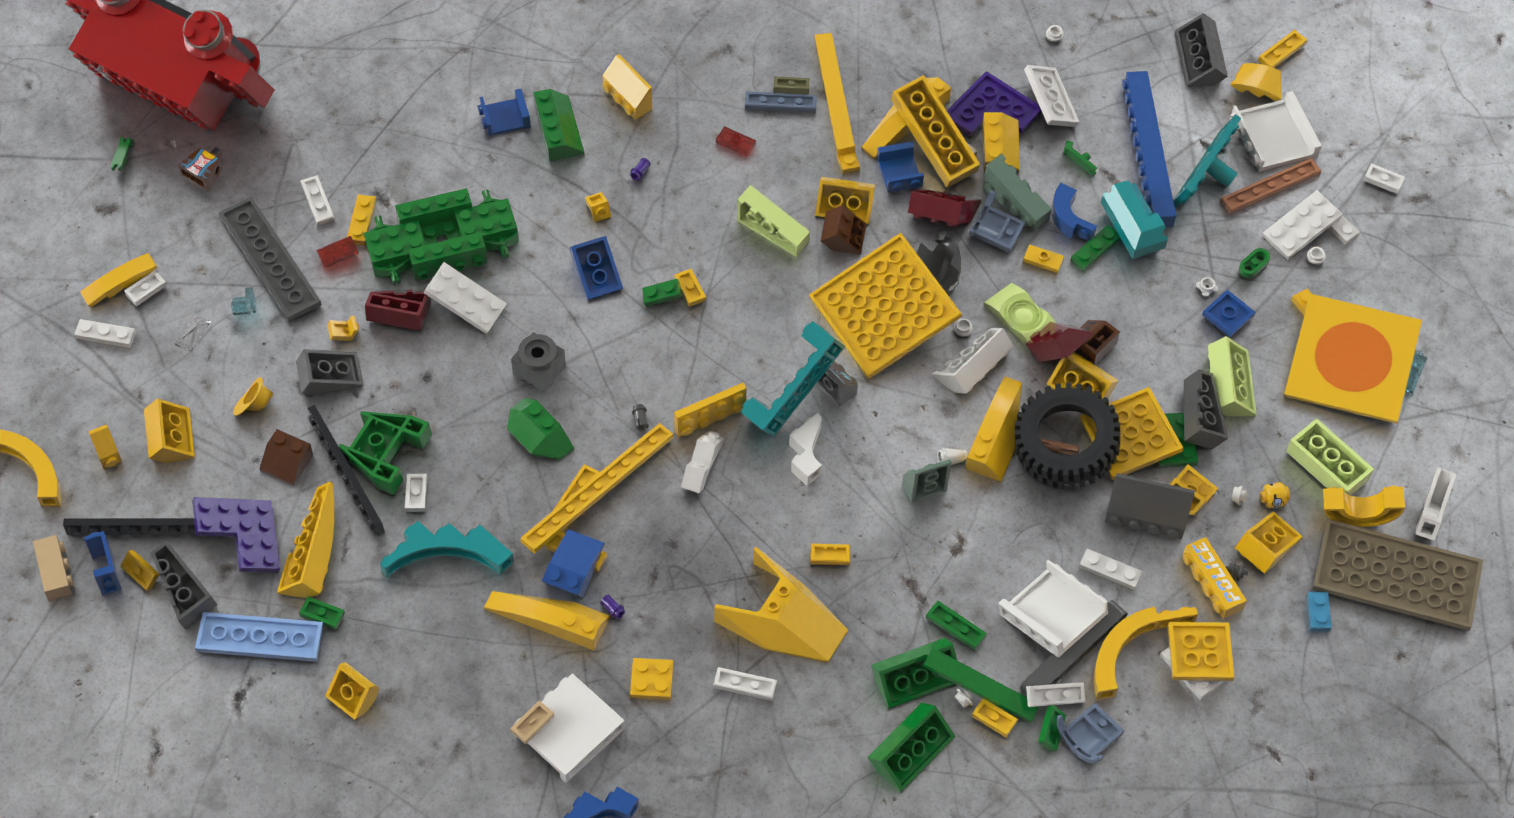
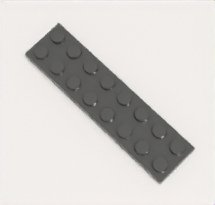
[219,197,322,322]

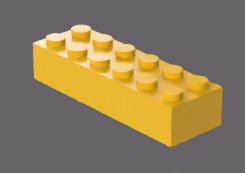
[891,75,980,188]

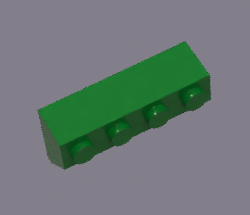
[533,89,584,161]
[871,638,957,708]
[867,702,956,792]

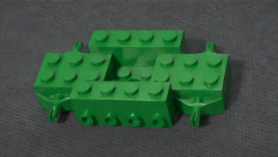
[364,188,519,285]

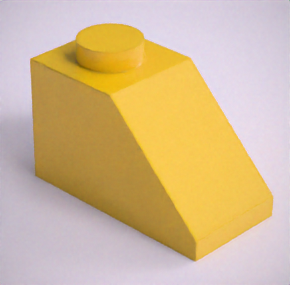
[88,424,122,469]

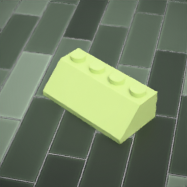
[1208,336,1257,417]

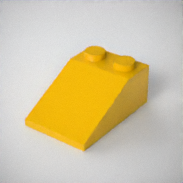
[1235,511,1303,574]

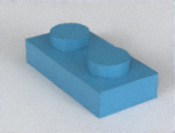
[1307,592,1332,631]

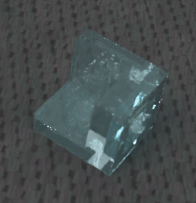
[231,287,256,315]

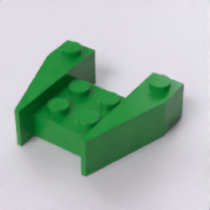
[339,411,432,495]

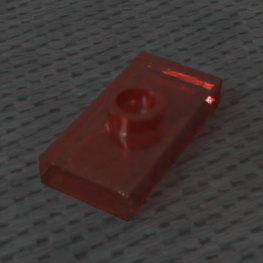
[716,126,756,156]

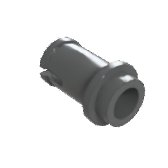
[632,404,649,430]

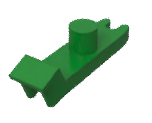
[111,137,134,171]
[1063,140,1097,175]

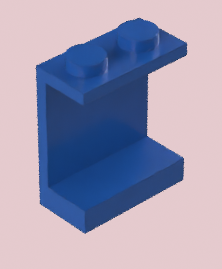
[477,89,531,136]
[877,141,924,193]
[84,531,122,596]

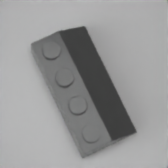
[1175,13,1228,87]

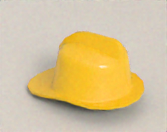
[233,377,273,416]

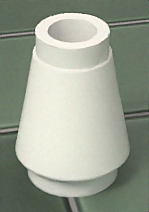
[937,448,967,465]

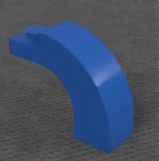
[1051,182,1097,240]

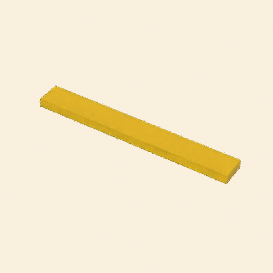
[814,33,854,151]

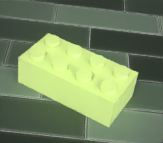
[1286,418,1374,495]

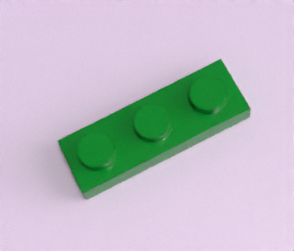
[1070,225,1121,271]
[926,600,987,651]

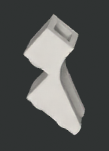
[789,413,822,486]
[681,431,724,493]
[1415,467,1456,541]

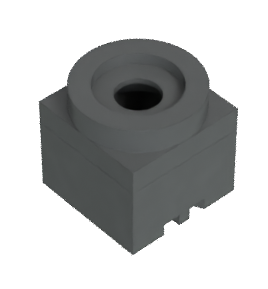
[511,332,566,393]

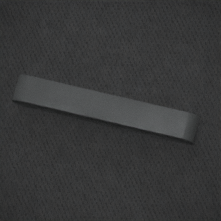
[1019,600,1128,695]

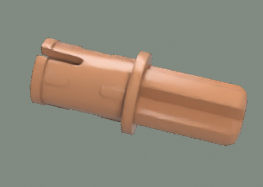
[1042,438,1079,455]

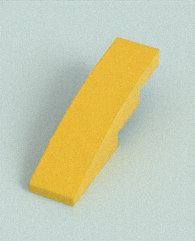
[80,253,158,308]

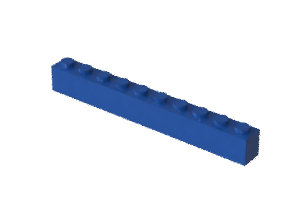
[1122,71,1176,227]

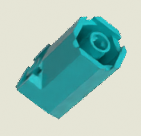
[1101,180,1168,259]

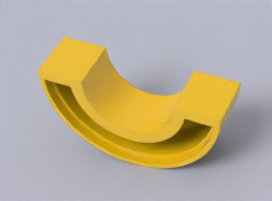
[1323,485,1405,527]

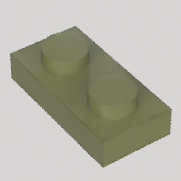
[773,76,810,95]

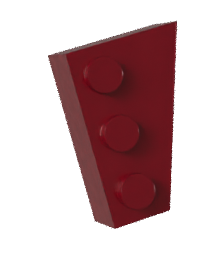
[365,289,431,331]

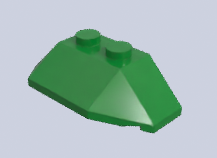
[507,398,574,460]

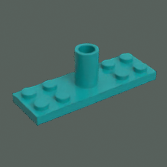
[1173,114,1241,208]

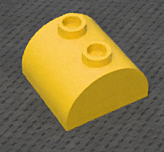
[325,662,379,720]

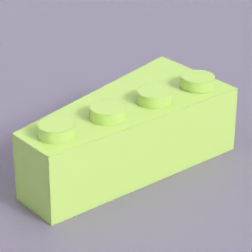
[737,185,810,257]

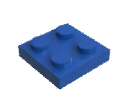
[1202,290,1256,338]

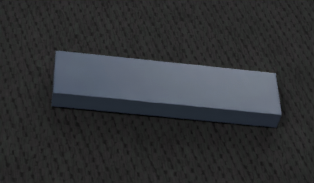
[745,91,817,113]

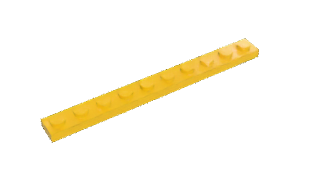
[520,423,673,554]

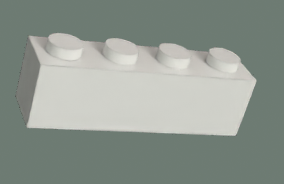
[932,328,1013,394]

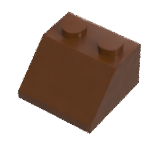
[259,429,313,486]

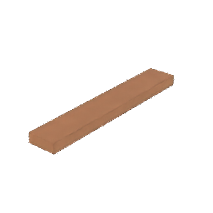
[1220,158,1321,215]

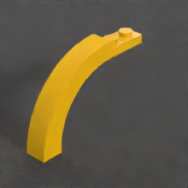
[0,429,62,507]
[1093,607,1198,700]

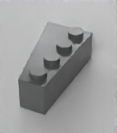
[1184,369,1228,449]
[150,540,217,629]

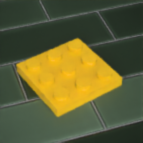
[1168,622,1235,681]

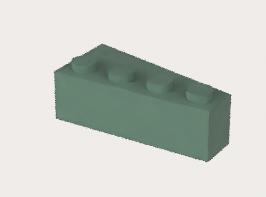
[983,154,1052,231]

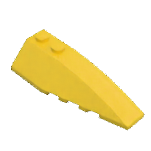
[862,77,951,159]
[965,376,1022,482]
[277,482,334,599]
[484,591,610,651]

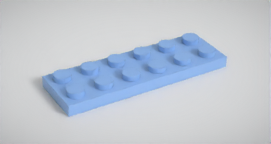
[195,612,324,662]

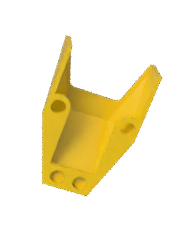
[714,546,848,663]

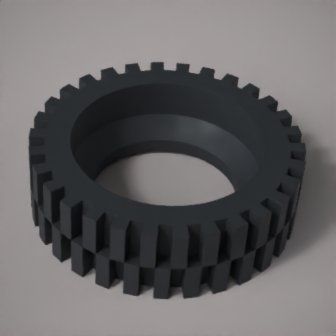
[1014,383,1120,489]

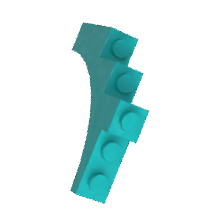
[380,521,514,577]

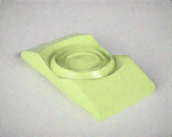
[984,283,1056,345]

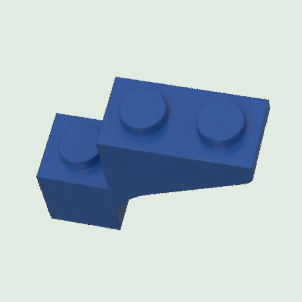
[564,787,639,818]

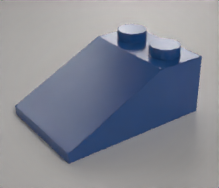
[569,236,623,300]
[542,529,605,599]

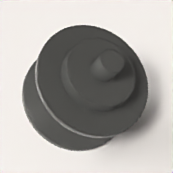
[1225,560,1248,581]

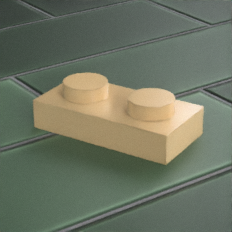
[510,701,554,744]

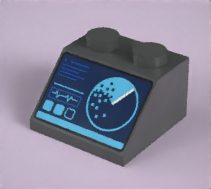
[817,361,858,407]

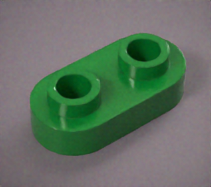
[1239,248,1270,278]

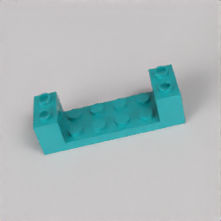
[741,321,846,437]

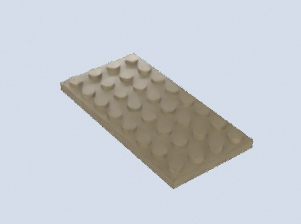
[1312,519,1483,631]

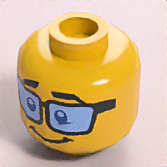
[1260,482,1290,509]

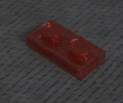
[316,236,359,268]

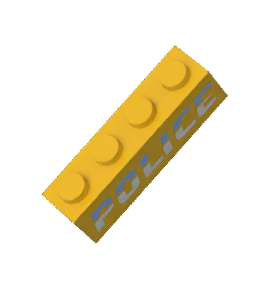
[1182,537,1247,619]

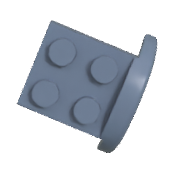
[968,191,1026,253]
[1057,703,1125,763]

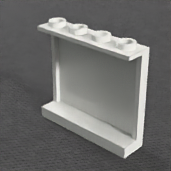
[1230,91,1322,172]
[998,560,1108,658]
[514,673,625,783]

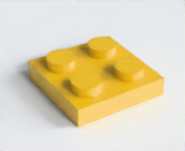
[630,658,673,700]

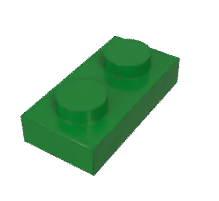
[642,278,682,307]
[299,596,345,630]
[1038,705,1066,752]

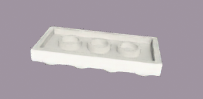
[1024,65,1080,127]
[1262,190,1342,260]
[423,262,507,334]

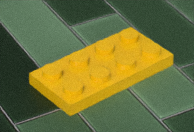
[674,383,747,437]

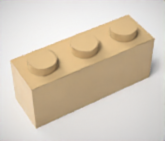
[33,535,74,601]

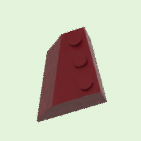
[908,189,982,227]
[1026,322,1093,362]

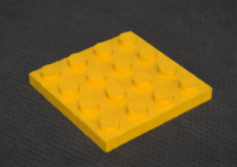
[1079,387,1183,481]

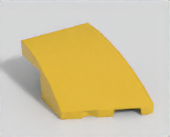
[1231,63,1282,102]
[1169,464,1218,516]

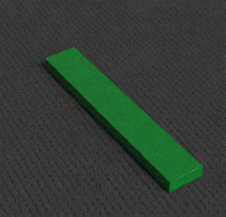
[922,647,1039,723]

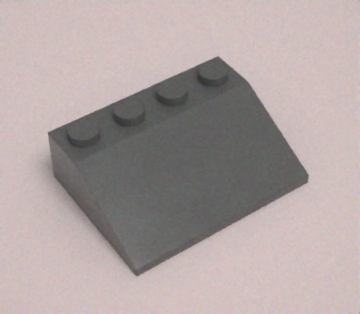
[1105,473,1195,539]

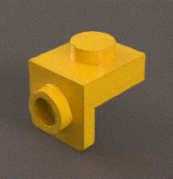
[327,316,359,341]

